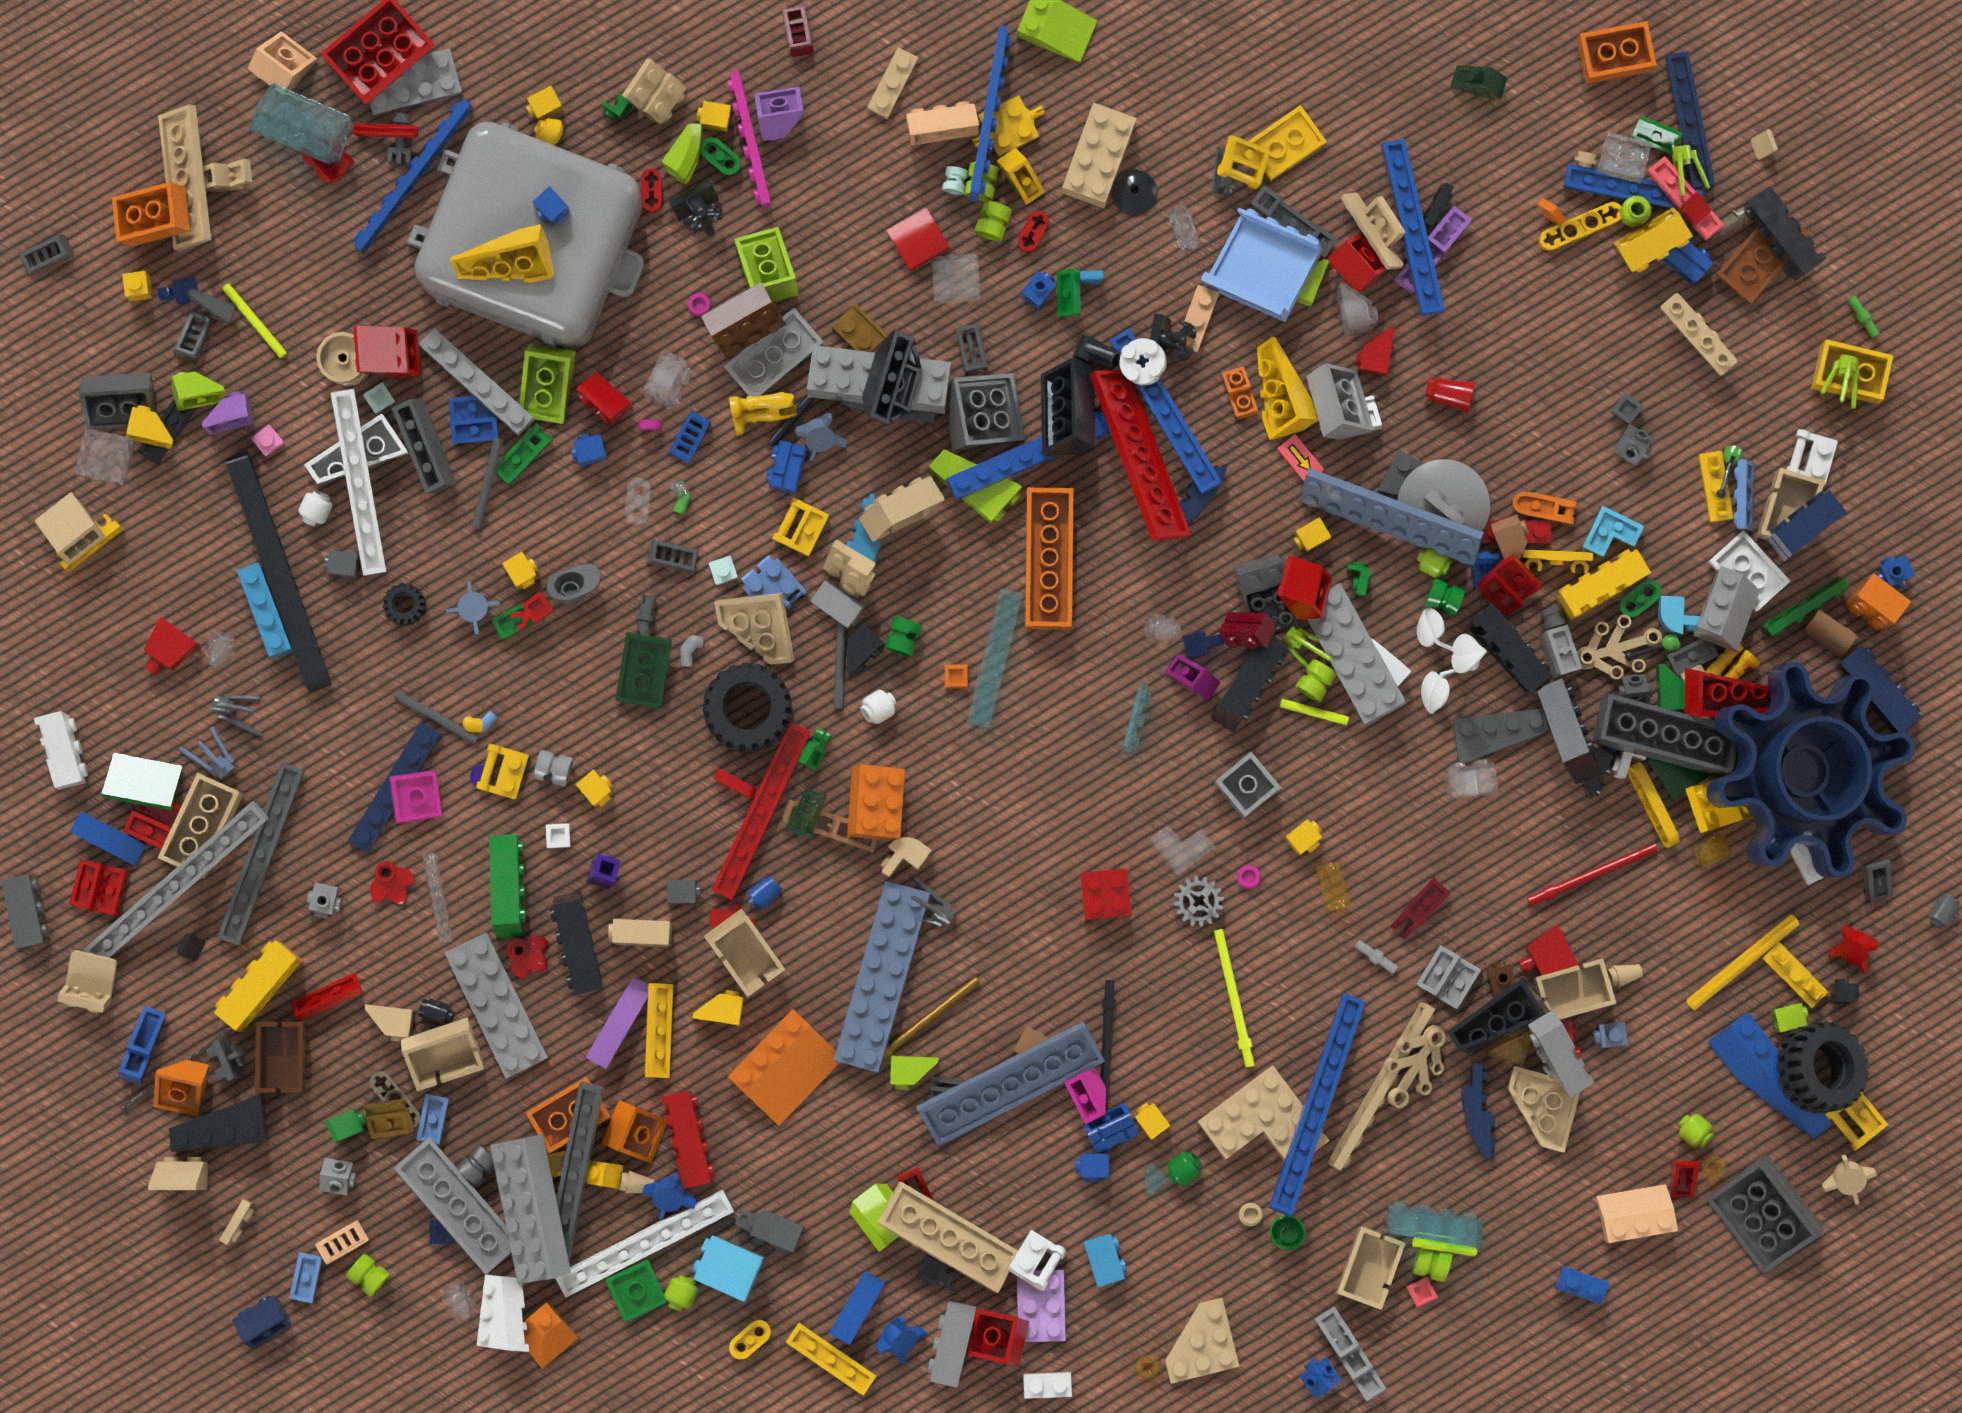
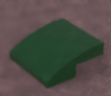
[1647,759,1711,801]

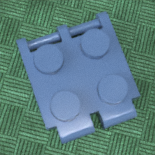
[741,555,808,610]

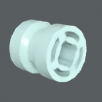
[942,166,969,195]

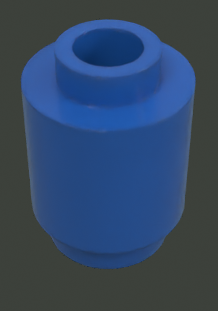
[747,876,782,910]

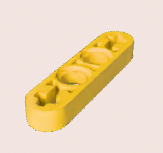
[1538,202,1621,252]
[1627,762,1680,848]

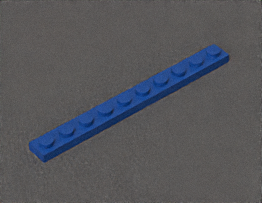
[1268,993,1365,1217]

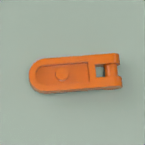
[1512,492,1578,526]

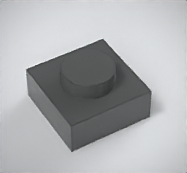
[1611,392,1644,425]

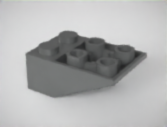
[1233,553,1299,632]

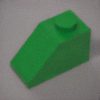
[1655,664,1685,712]
[325,1109,367,1143]

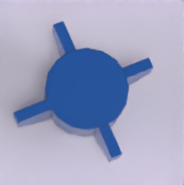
[642,1173,696,1220]
[876,1316,927,1364]

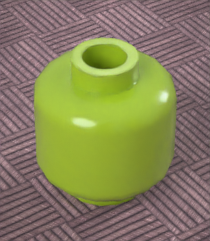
[1620,196,1651,228]
[1417,548,1453,578]
[1678,1114,1714,1148]
[664,1275,699,1312]

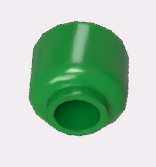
[1167,1151,1202,1186]

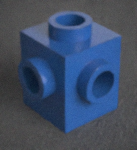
[1876,554,1915,590]
[1299,1357,1342,1399]

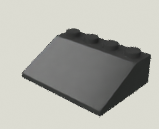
[1706,1153,1825,1274]

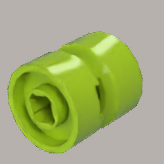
[964,162,999,201]
[974,200,1012,242]
[1295,659,1338,702]
[1412,1248,1453,1283]
[345,1253,390,1297]

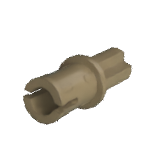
[1718,206,1748,235]

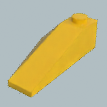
[450,224,554,283]
[1257,337,1319,440]

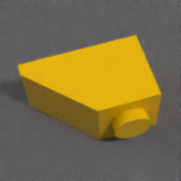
[997,148,1045,205]
[125,405,173,449]
[692,990,744,1026]

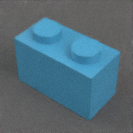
[1083,1233,1128,1287]

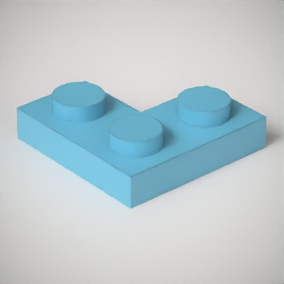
[1582,506,1644,558]

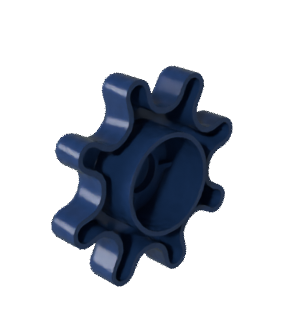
[1706,662,1915,878]

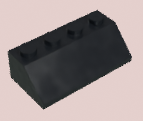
[1041,357,1095,455]

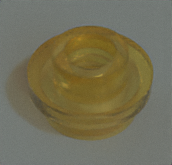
[1702,1155,1726,1179]
[1135,1355,1159,1379]

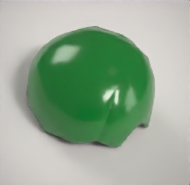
[1269,1215,1306,1251]

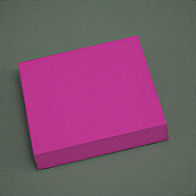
[389,770,443,823]

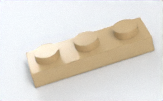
[867,47,919,119]

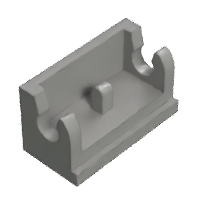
[811,580,865,628]
[1539,625,1582,679]

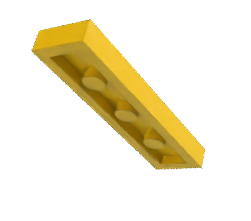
[645,983,673,1078]
[786,1323,876,1395]

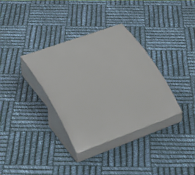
[1416,945,1483,1011]

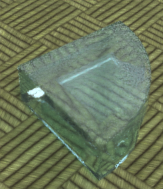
[1144,1163,1168,1196]

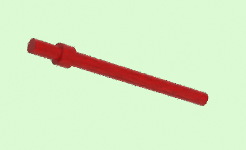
[1526,843,1658,906]

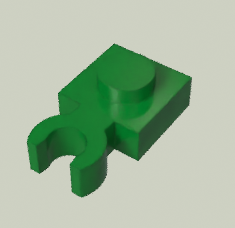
[798,728,832,771]

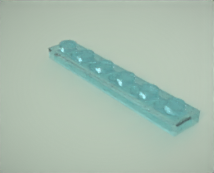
[967,588,1023,729]

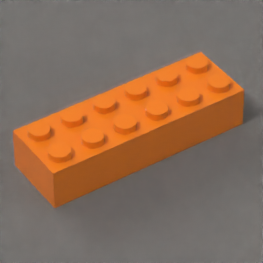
[1025,488,1074,630]

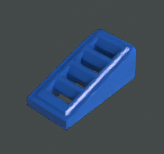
[669,411,711,464]

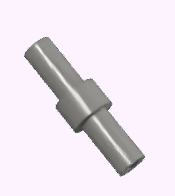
[1355,940,1398,974]

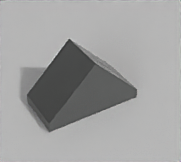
[1860,859,1893,902]

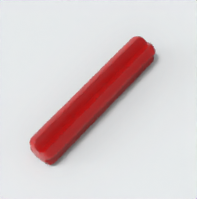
[353,123,419,138]

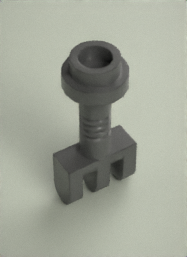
[387,113,412,165]

